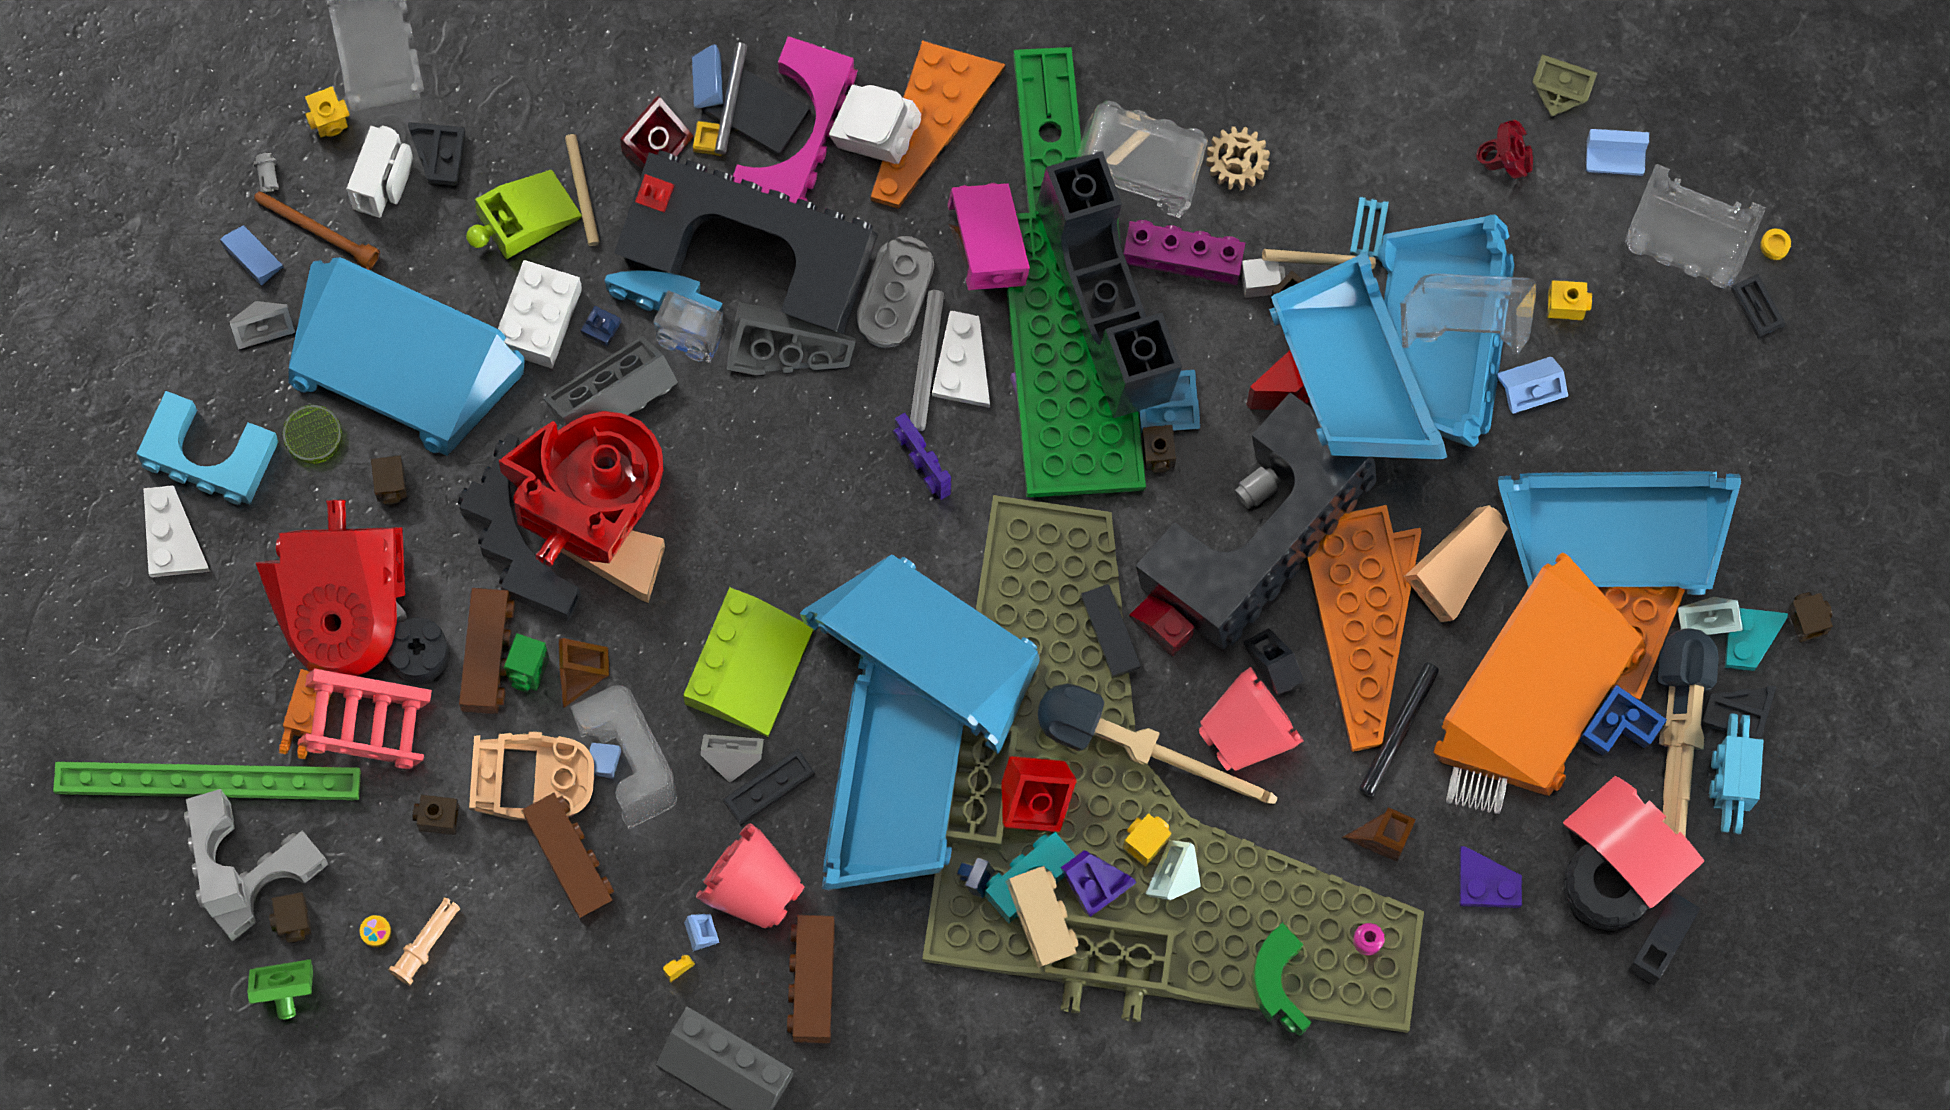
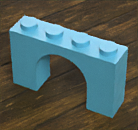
[137,391,279,505]

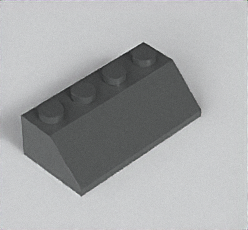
[543,336,678,427]
[656,1007,793,1110]

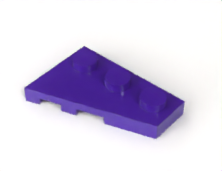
[893,413,951,500]

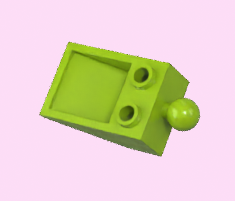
[466,170,582,260]

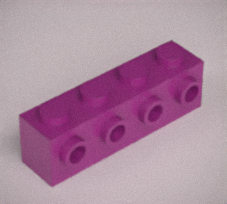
[1123,220,1245,285]

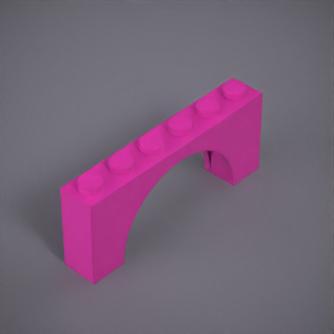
[733,36,857,203]

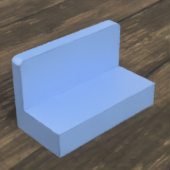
[1586,129,1649,176]
[1497,357,1568,413]

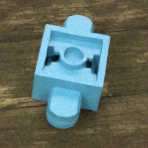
[1709,714,1764,834]

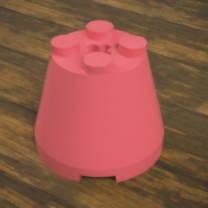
[1199,667,1304,771]
[696,823,805,928]

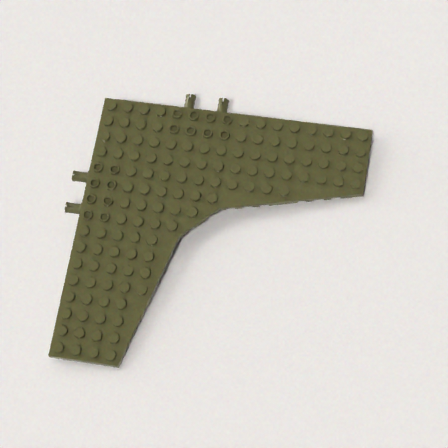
[922,495,1424,1033]

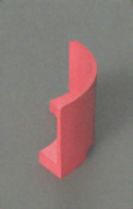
[1563,776,1704,908]

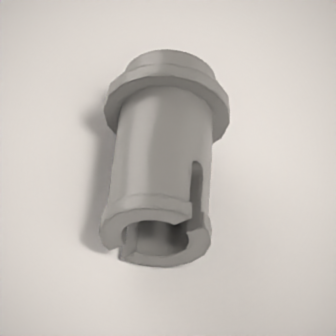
[253,153,279,192]

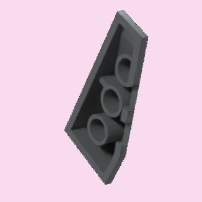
[727,302,856,375]

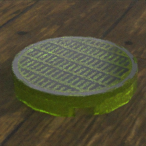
[282,404,343,464]

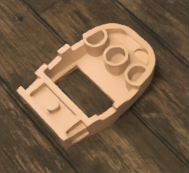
[469,732,594,820]

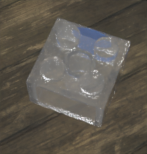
[654,290,725,363]

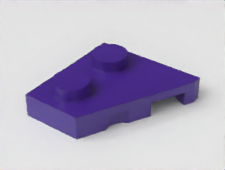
[1459,846,1522,908]
[1060,850,1137,917]

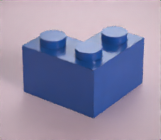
[1579,685,1667,756]

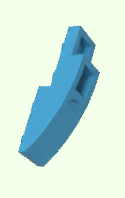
[605,271,724,323]

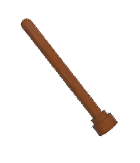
[254,192,380,270]

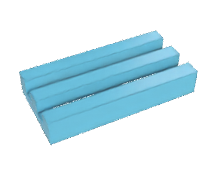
[1350,197,1389,260]

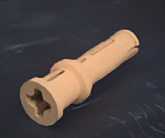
[388,898,460,986]

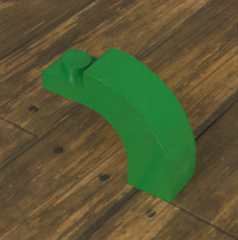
[1252,922,1311,1036]

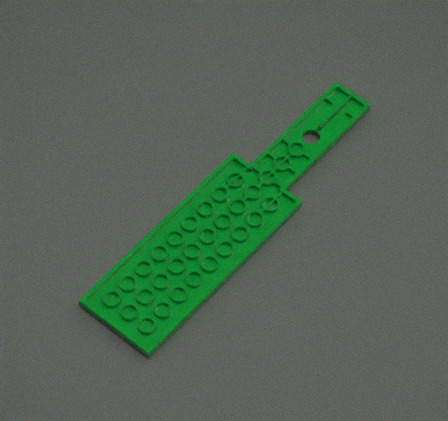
[1006,47,1146,497]

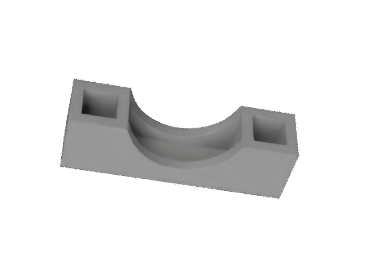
[184,789,247,917]
[212,831,328,941]

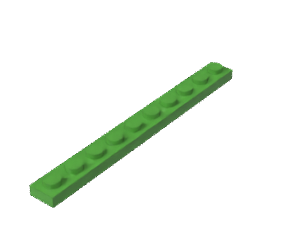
[53,762,361,800]

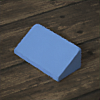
[692,45,723,109]
[220,225,283,286]

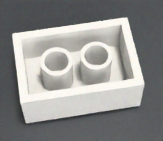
[498,260,582,369]

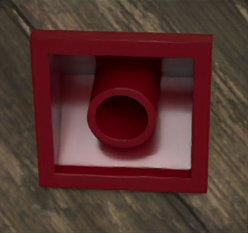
[620,96,694,169]

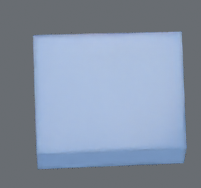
[684,914,719,951]

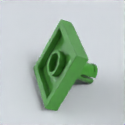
[247,959,313,1019]

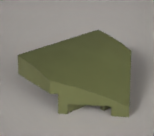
[1532,55,1597,117]

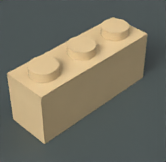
[1006,866,1078,968]

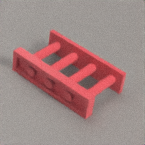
[297,669,432,769]

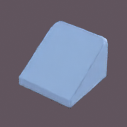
[589,743,621,779]

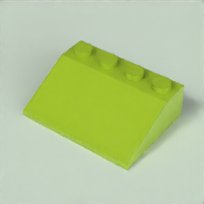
[683,587,814,737]

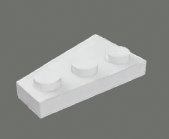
[932,310,990,408]
[144,486,210,577]

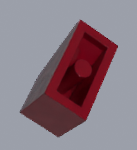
[1129,595,1195,657]

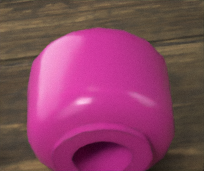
[1353,923,1385,956]

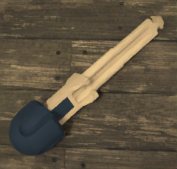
[1658,628,1719,836]
[1037,684,1277,804]

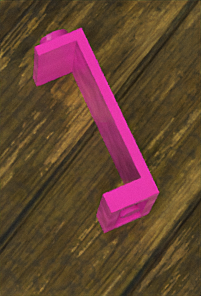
[948,183,1030,290]

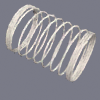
[1446,767,1507,815]

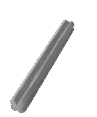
[910,290,944,431]

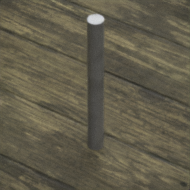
[714,43,747,155]

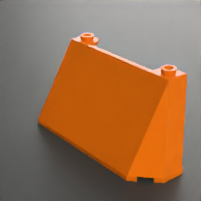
[1433,552,1646,796]

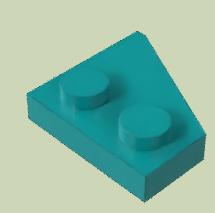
[1725,608,1788,671]

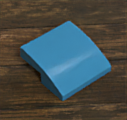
[1139,370,1200,433]

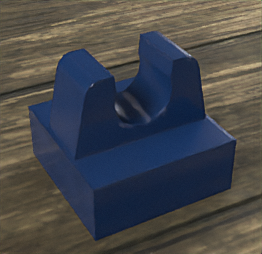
[581,306,621,347]
[957,858,995,898]

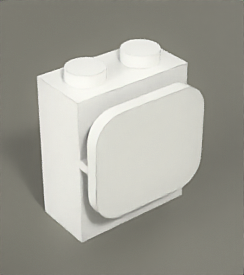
[829,85,921,164]
[346,126,413,218]

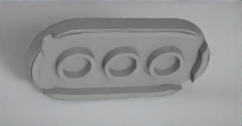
[857,236,934,348]

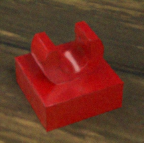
[635,174,674,213]

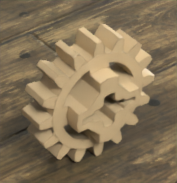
[1206,126,1270,190]

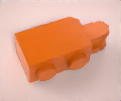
[279,669,331,759]

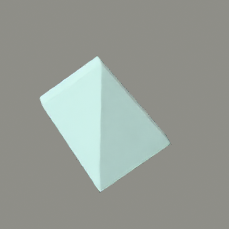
[1678,597,1742,635]
[1146,840,1201,900]

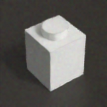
[1240,258,1285,298]

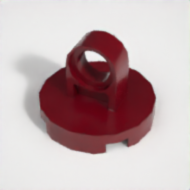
[1476,120,1533,179]

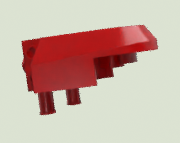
[499,411,664,567]
[256,499,405,676]

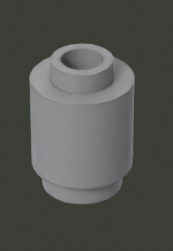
[1234,467,1280,509]

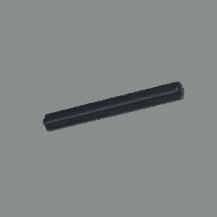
[1359,663,1439,797]

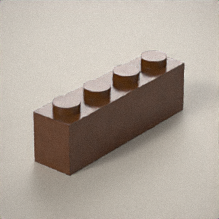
[459,588,515,714]
[521,793,614,918]
[787,915,835,1043]

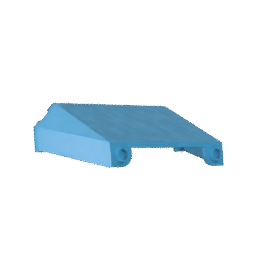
[1378,215,1514,447]
[1269,252,1447,459]
[289,257,525,456]
[1498,471,1741,595]
[800,554,1040,753]
[822,655,964,890]

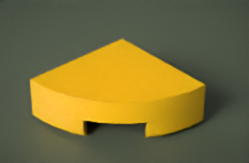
[663,955,695,982]

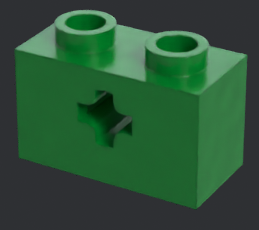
[504,633,550,692]

